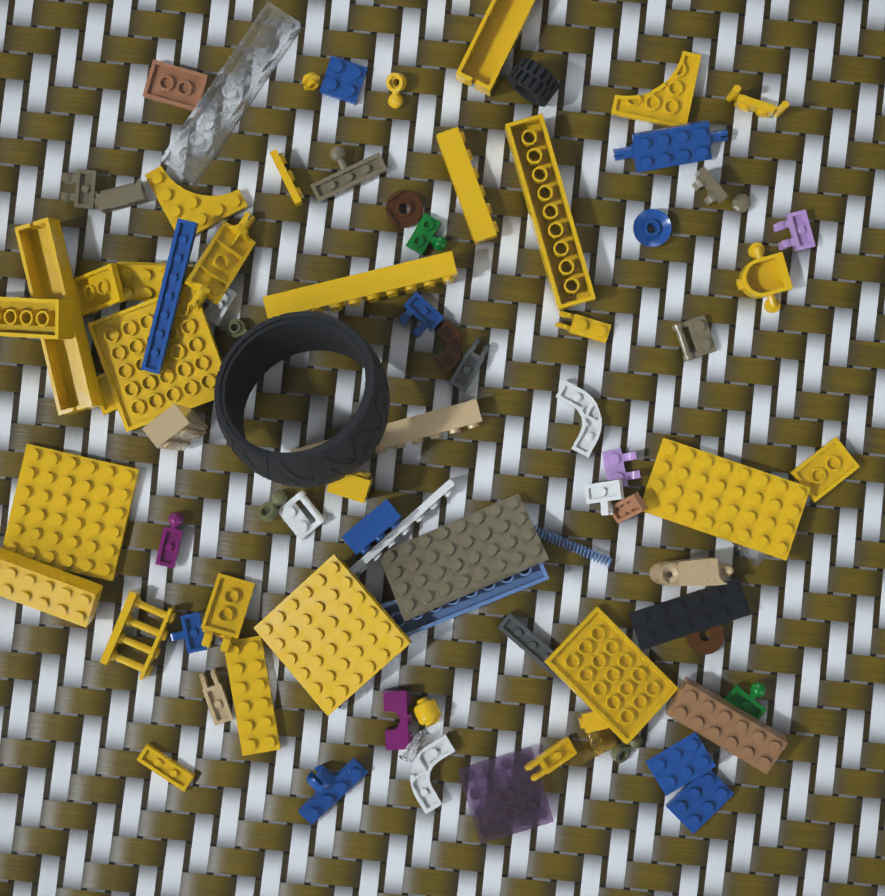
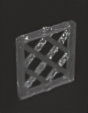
[399,730,434,762]

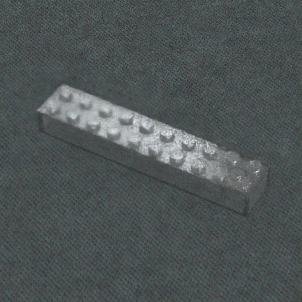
[160,1,302,186]

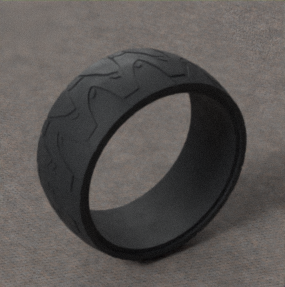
[214,311,390,488]

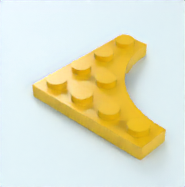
[610,51,702,127]
[145,166,248,235]

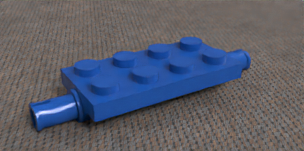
[613,120,728,173]

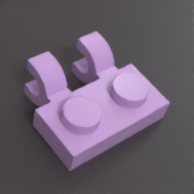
[773,209,816,252]
[602,448,641,487]

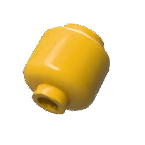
[413,697,442,727]

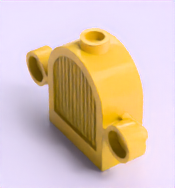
[736,242,793,313]

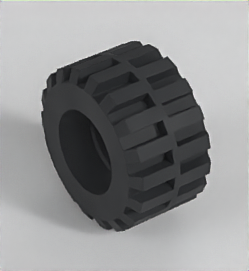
[507,57,560,107]

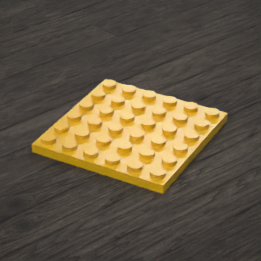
[87,286,222,432]
[2,444,140,581]
[254,553,412,716]

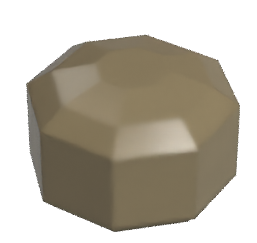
[732,194,751,213]

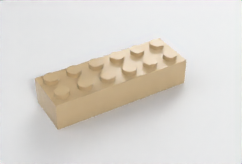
[142,404,208,451]

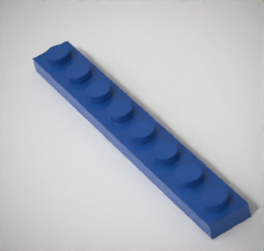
[141,218,198,374]

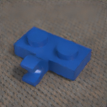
[170,612,207,654]

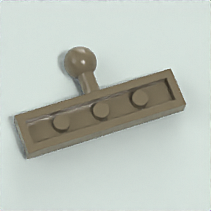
[310,146,388,203]

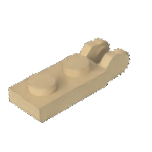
[199,668,234,726]

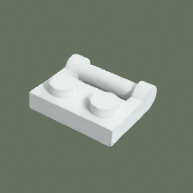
[278,489,327,540]

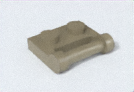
[672,315,717,362]

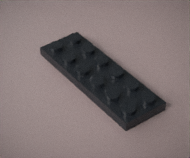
[629,578,751,651]

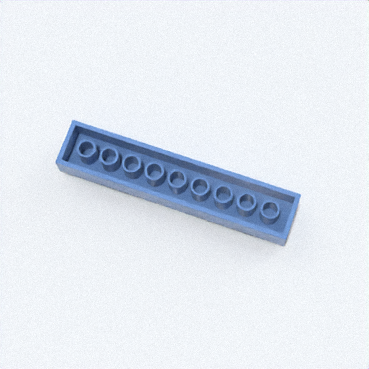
[380,562,549,636]

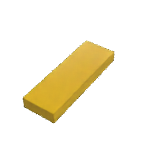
[137,743,196,792]

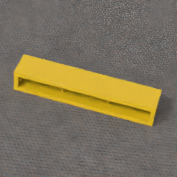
[436,127,499,245]

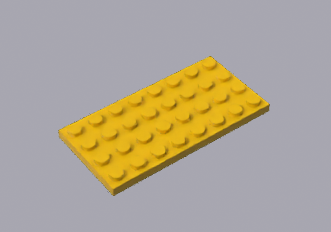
[642,438,811,561]

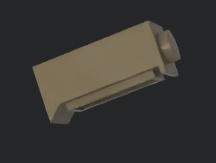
[94,179,148,214]

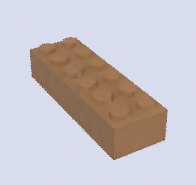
[666,676,788,774]

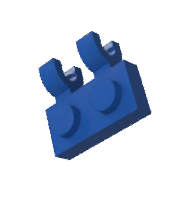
[398,291,444,339]

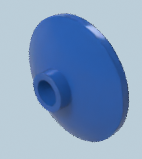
[633,209,672,247]

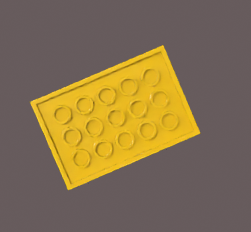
[544,606,679,745]

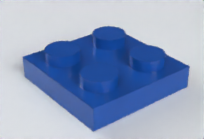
[319,56,368,105]

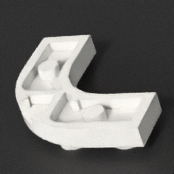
[555,380,602,458]
[410,733,455,814]

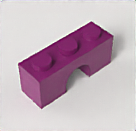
[383,688,413,750]

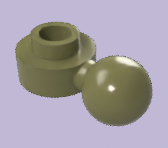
[226,318,247,339]
[258,491,287,523]
[611,734,642,763]

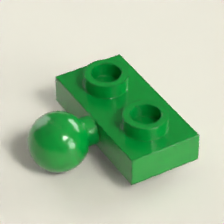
[406,213,448,256]
[724,682,767,720]

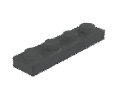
[497,612,557,678]

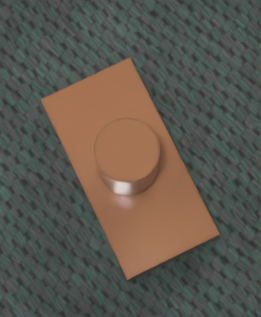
[612,491,647,524]

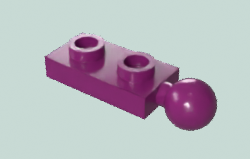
[155,512,184,568]

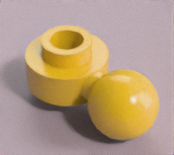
[386,73,406,109]

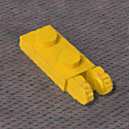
[555,311,611,344]
[524,736,577,781]

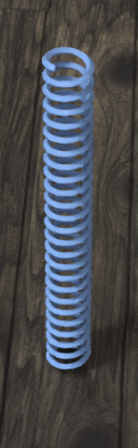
[534,525,613,567]

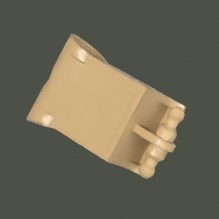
[650,557,734,587]

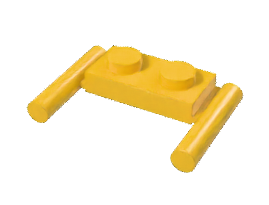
[726,85,789,118]

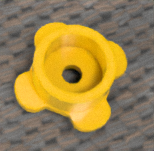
[302,72,322,90]

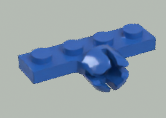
[298,757,368,825]

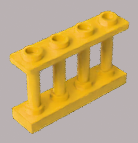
[100,590,176,680]

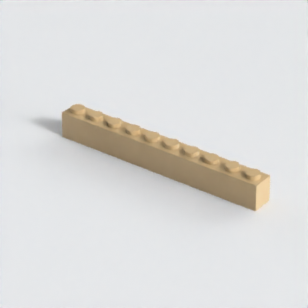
[290,399,482,455]

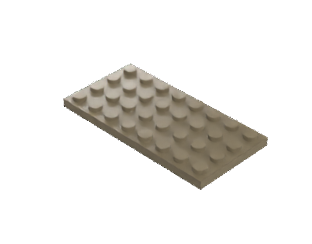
[379,493,549,621]

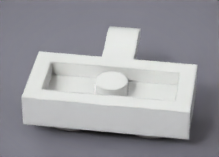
[584,480,624,515]

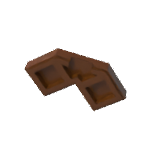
[435,320,462,373]

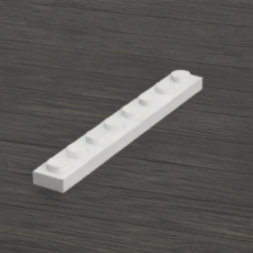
[349,479,455,574]

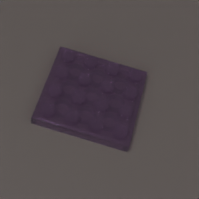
[458,746,554,844]

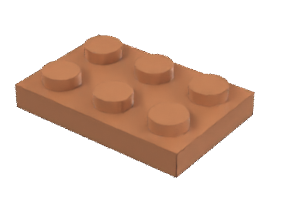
[142,59,209,113]

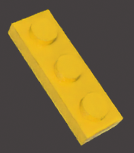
[269,149,304,207]

